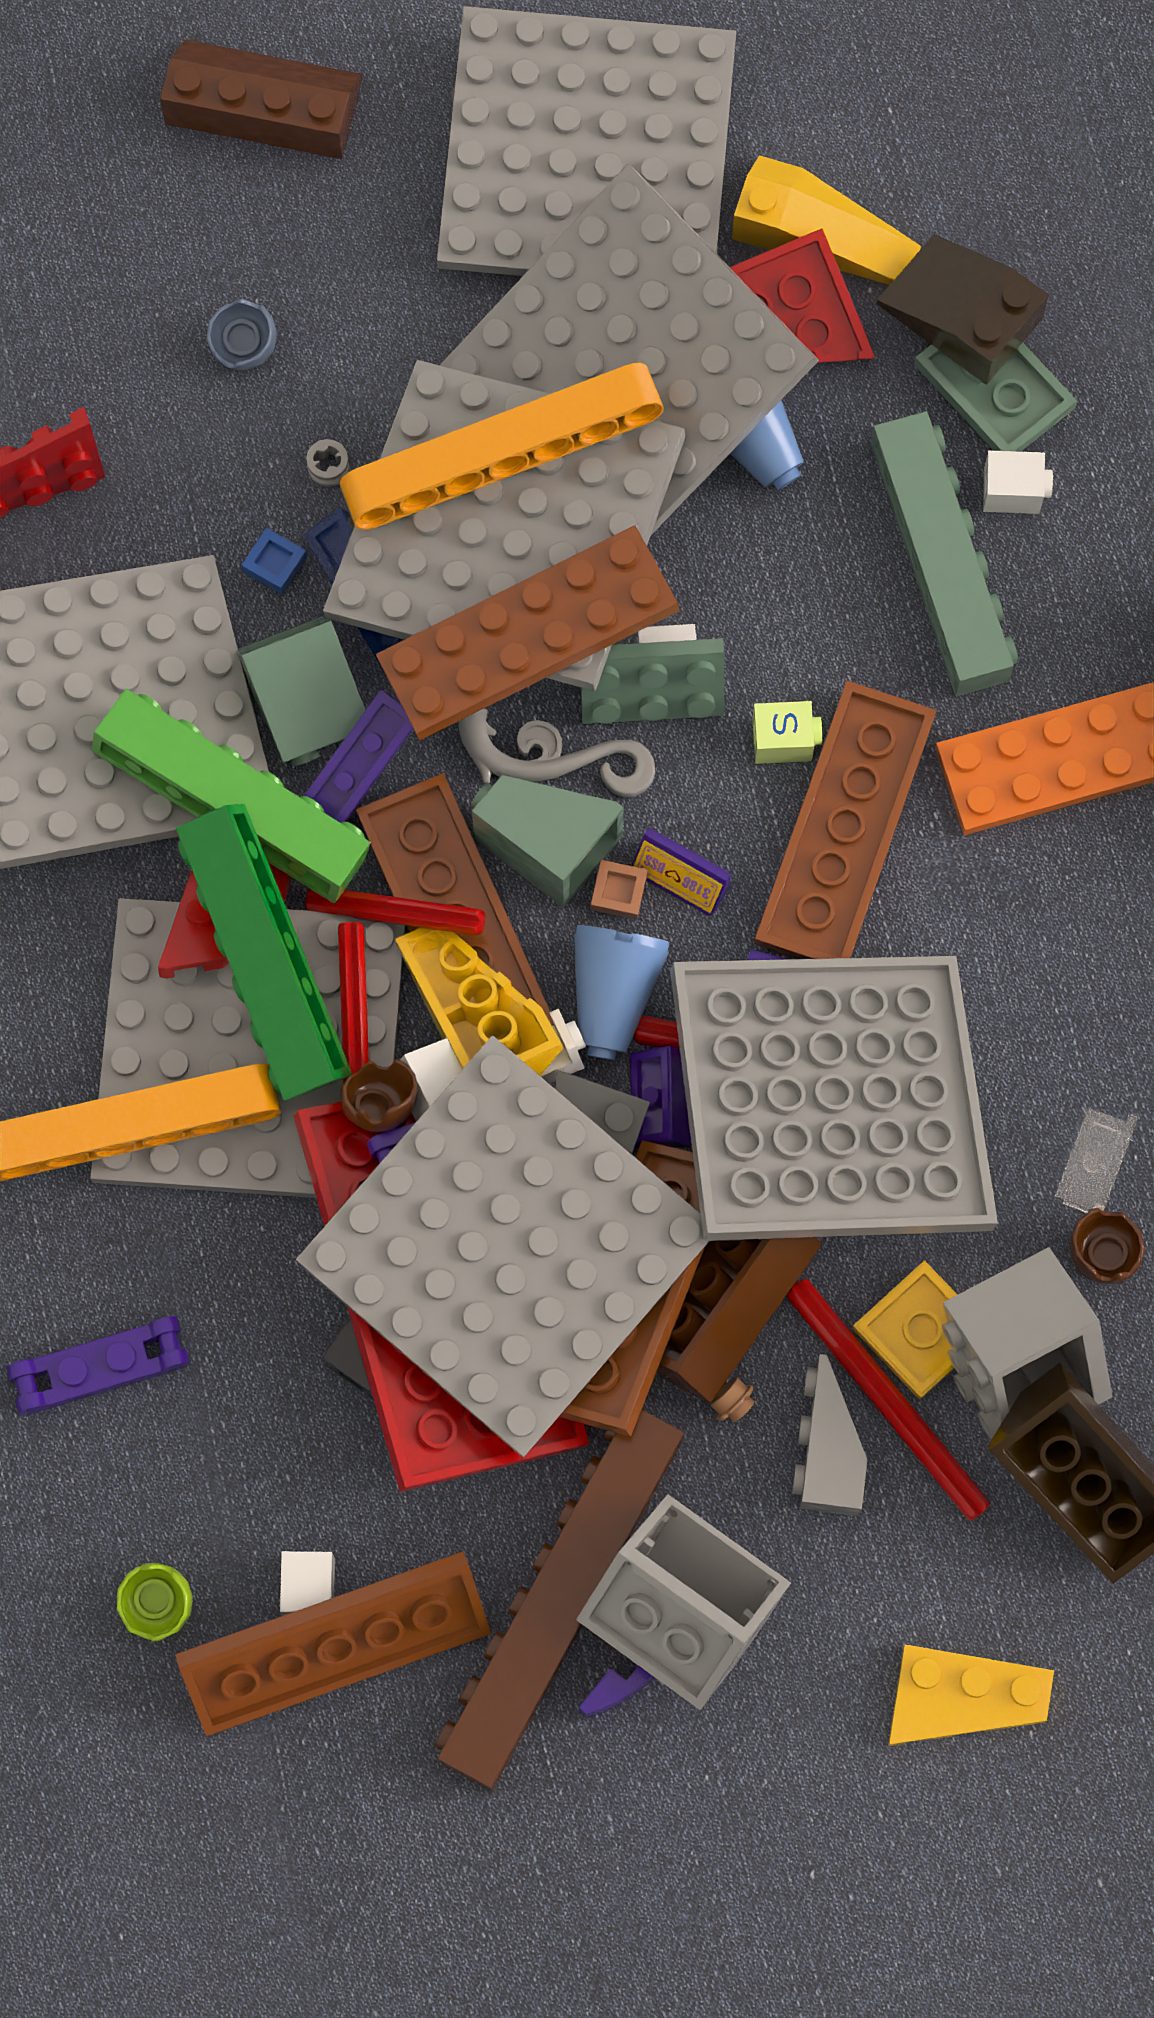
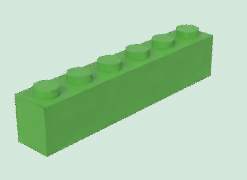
[91,688,371,904]

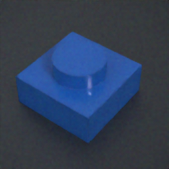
[241,528,307,595]

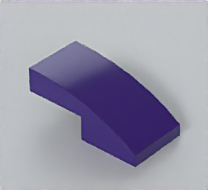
[579,1665,655,1719]

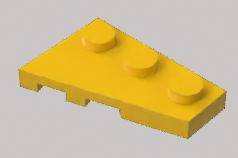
[888,1644,1054,1746]

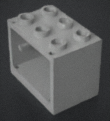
[942,1247,1112,1439]
[576,1494,791,1710]

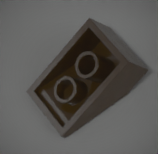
[876,234,1049,385]

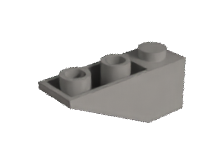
[792,1354,867,1516]

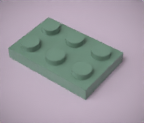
[914,343,1077,452]
[581,638,725,724]

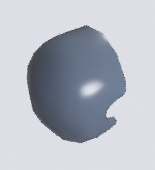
[206,299,277,371]

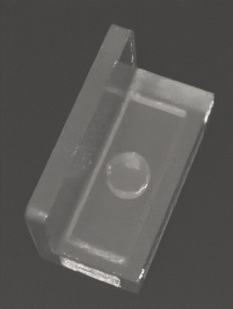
[1053,1107,1138,1213]

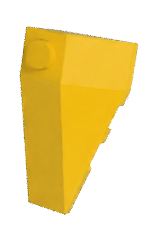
[732,155,921,285]
[395,928,563,1076]

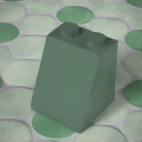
[236,616,365,766]
[471,775,624,908]

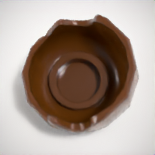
[340,1059,418,1132]
[1069,1208,1145,1284]

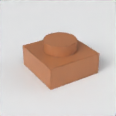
[591,860,648,920]

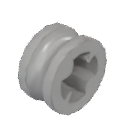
[306,439,349,487]

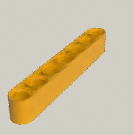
[339,363,664,530]
[0,1064,281,1181]

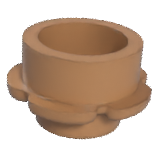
[709,1377,755,1422]

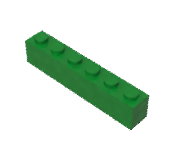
[176,804,352,1101]

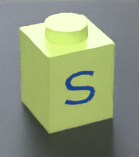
[752,701,822,764]

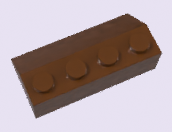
[160,39,363,159]
[656,1237,822,1403]

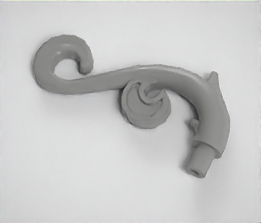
[459,708,655,798]

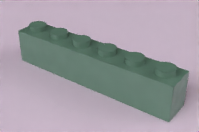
[871,411,1018,697]

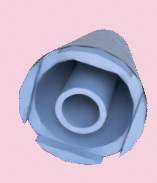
[730,400,804,491]
[574,925,670,1060]

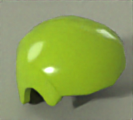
[116,1563,193,1641]

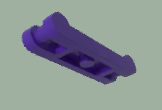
[6,1316,190,1415]

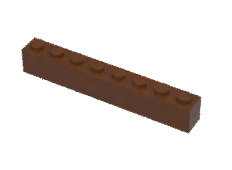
[434,1410,684,1792]

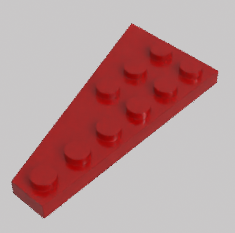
[730,228,875,363]
[0,407,106,519]

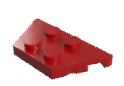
[158,862,291,979]

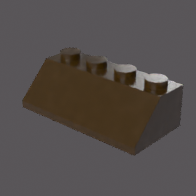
[988,1362,1154,1584]

